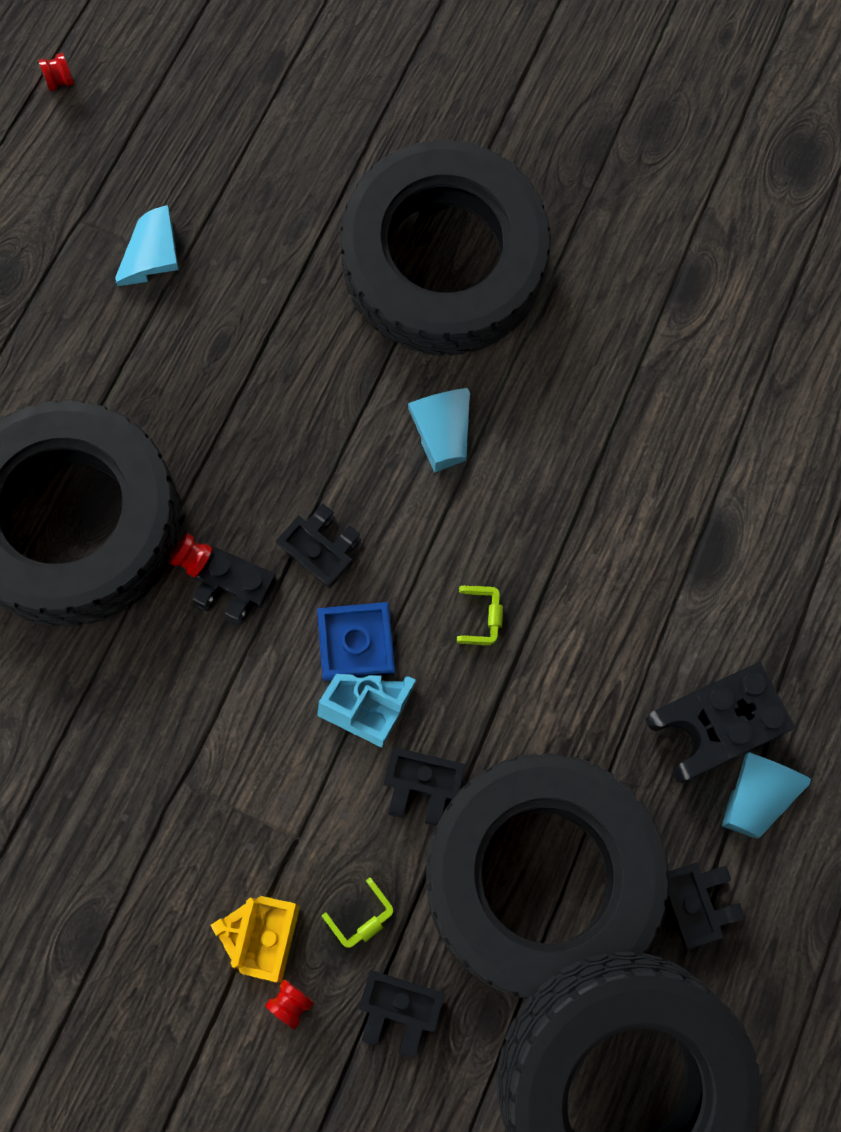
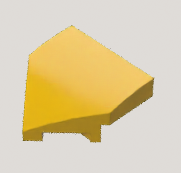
[211,896,300,983]

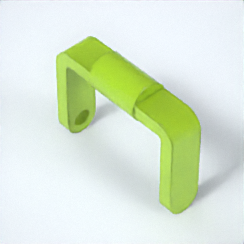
[457,586,503,645]
[321,878,393,948]

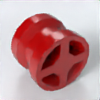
[38,52,75,92]
[168,533,212,577]
[265,979,315,1030]

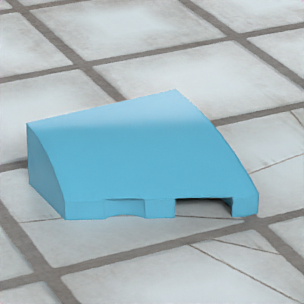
[115,205,178,286]
[408,388,470,473]
[317,674,416,748]
[722,752,811,839]

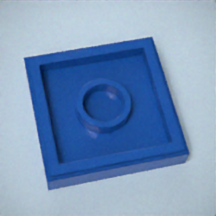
[317,602,395,681]

